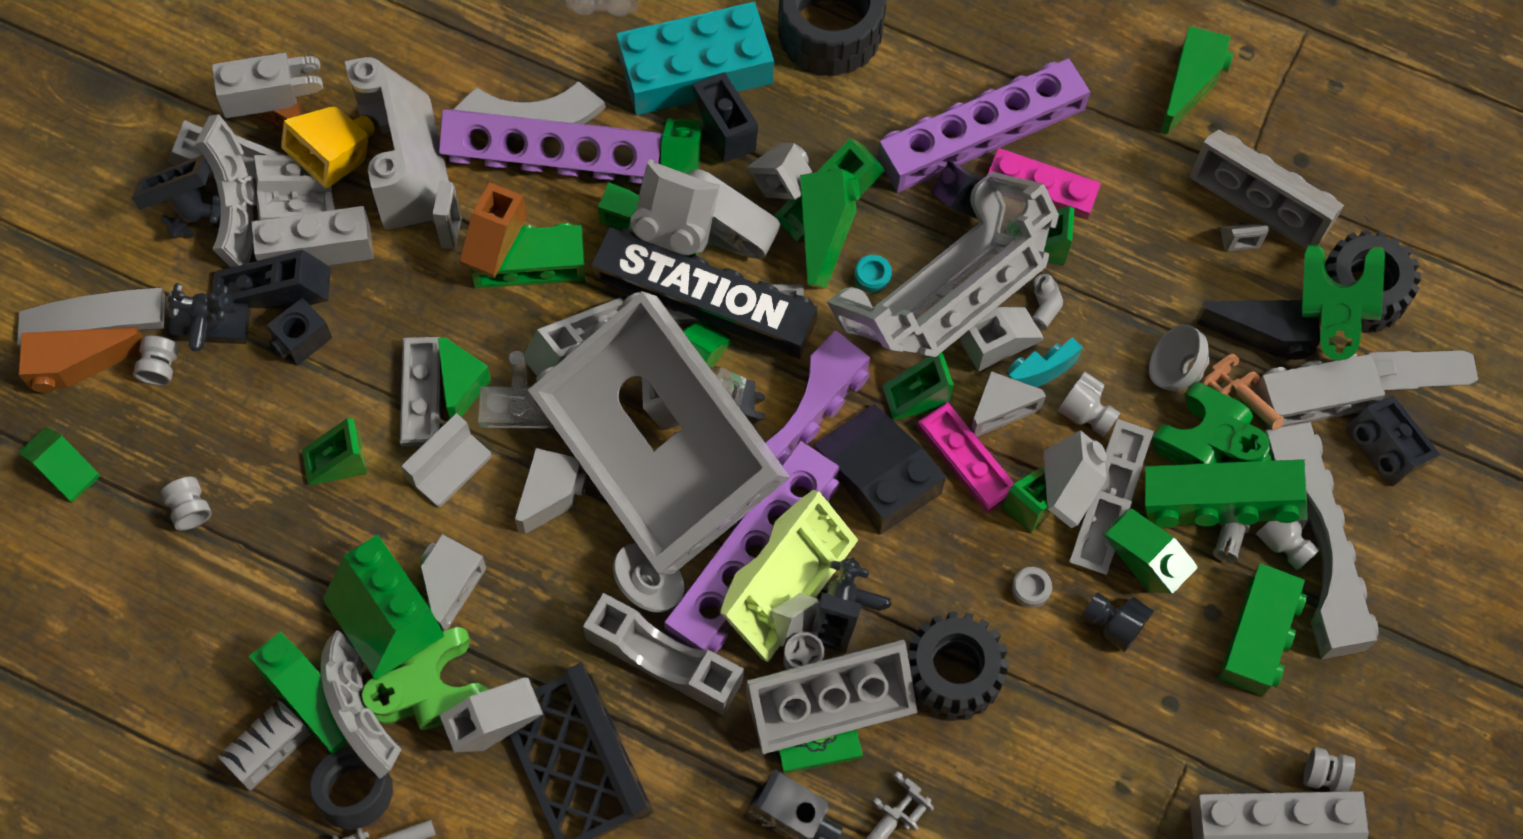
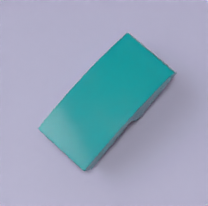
[1006,337,1083,388]

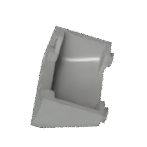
[345,57,449,231]

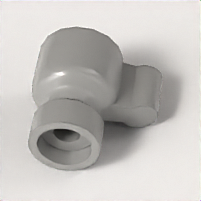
[1057,372,1120,438]
[1256,517,1319,571]

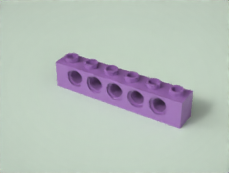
[877,58,1090,193]
[439,109,663,183]
[665,441,840,654]

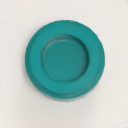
[854,255,892,293]

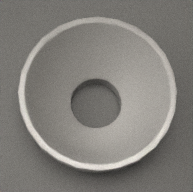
[1149,324,1209,392]

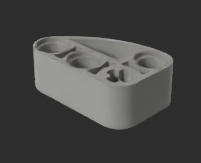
[687,169,781,259]

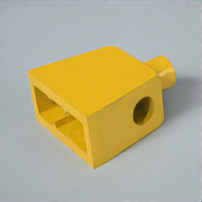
[281,106,375,188]

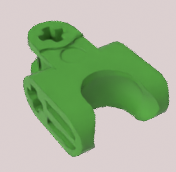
[362,627,489,730]

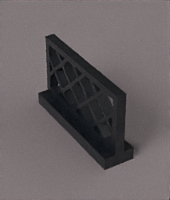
[510,662,655,839]

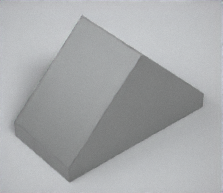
[971,372,1046,437]

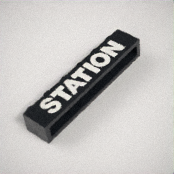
[591,227,818,359]

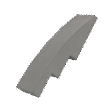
[17,288,165,349]
[1069,419,1154,575]

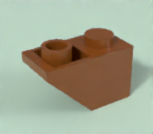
[460,182,527,278]

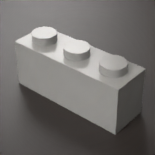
[252,206,374,265]
[1254,354,1385,430]

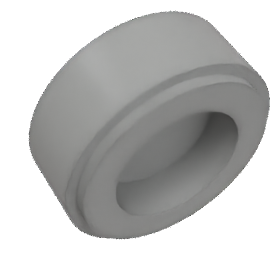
[1011,567,1052,608]

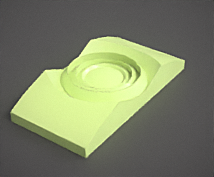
[720,490,858,662]

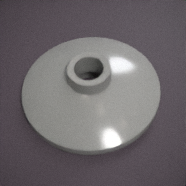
[613,543,684,612]

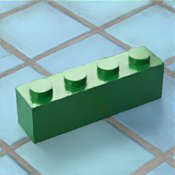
[1145,459,1308,528]

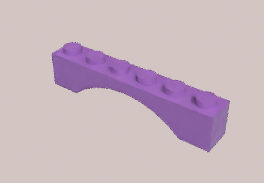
[765,330,870,466]

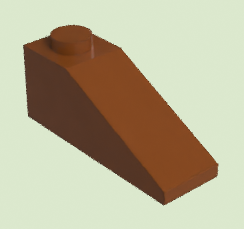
[19,327,143,393]

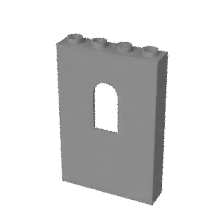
[528,291,791,574]

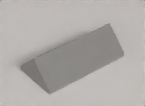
[746,640,917,754]

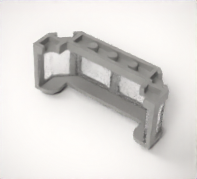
[827,172,1059,357]

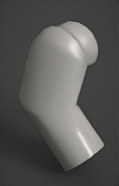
[1032,274,1063,330]

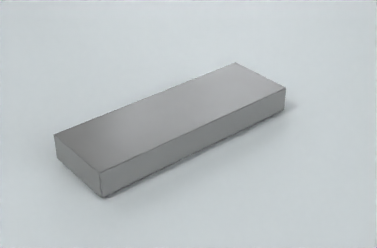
[400,337,442,447]

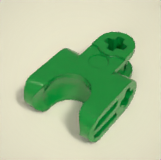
[1302,245,1385,361]
[1151,382,1271,465]

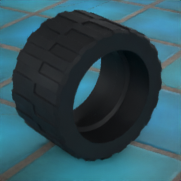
[778,0,887,76]

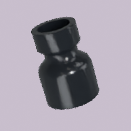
[1081,592,1154,652]

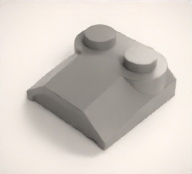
[630,159,720,255]

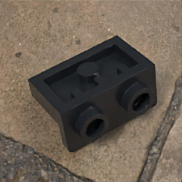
[1346,395,1441,486]

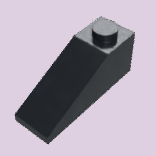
[212,250,331,308]
[1197,300,1320,360]

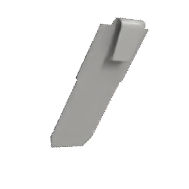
[1368,350,1478,390]

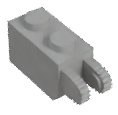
[212,53,323,118]

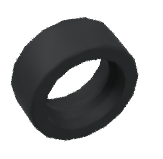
[310,746,393,830]

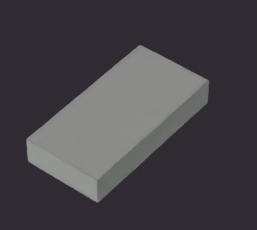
[433,181,462,250]

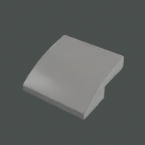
[254,155,334,220]

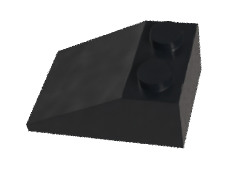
[813,404,946,535]

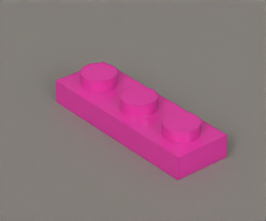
[988,148,1101,220]

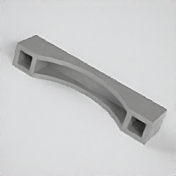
[1265,422,1379,659]

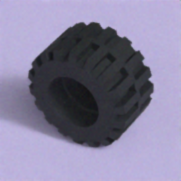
[1325,230,1421,333]
[907,611,1009,721]

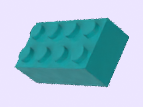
[617,2,774,115]

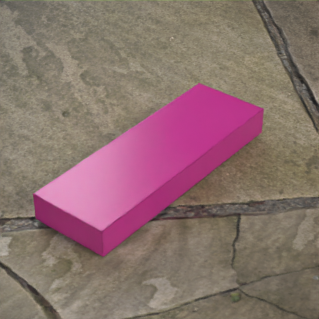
[917,402,1014,514]

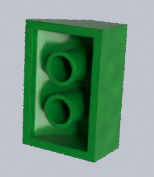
[323,534,445,680]

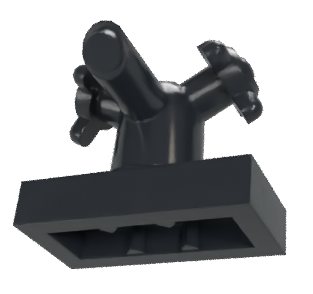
[132,155,221,239]
[167,283,251,351]
[810,557,892,653]

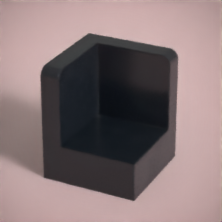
[932,161,983,219]

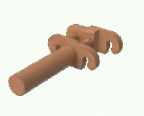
[1202,354,1284,430]

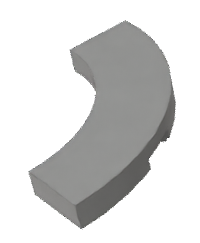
[454,82,605,140]
[195,114,257,268]
[321,630,401,779]

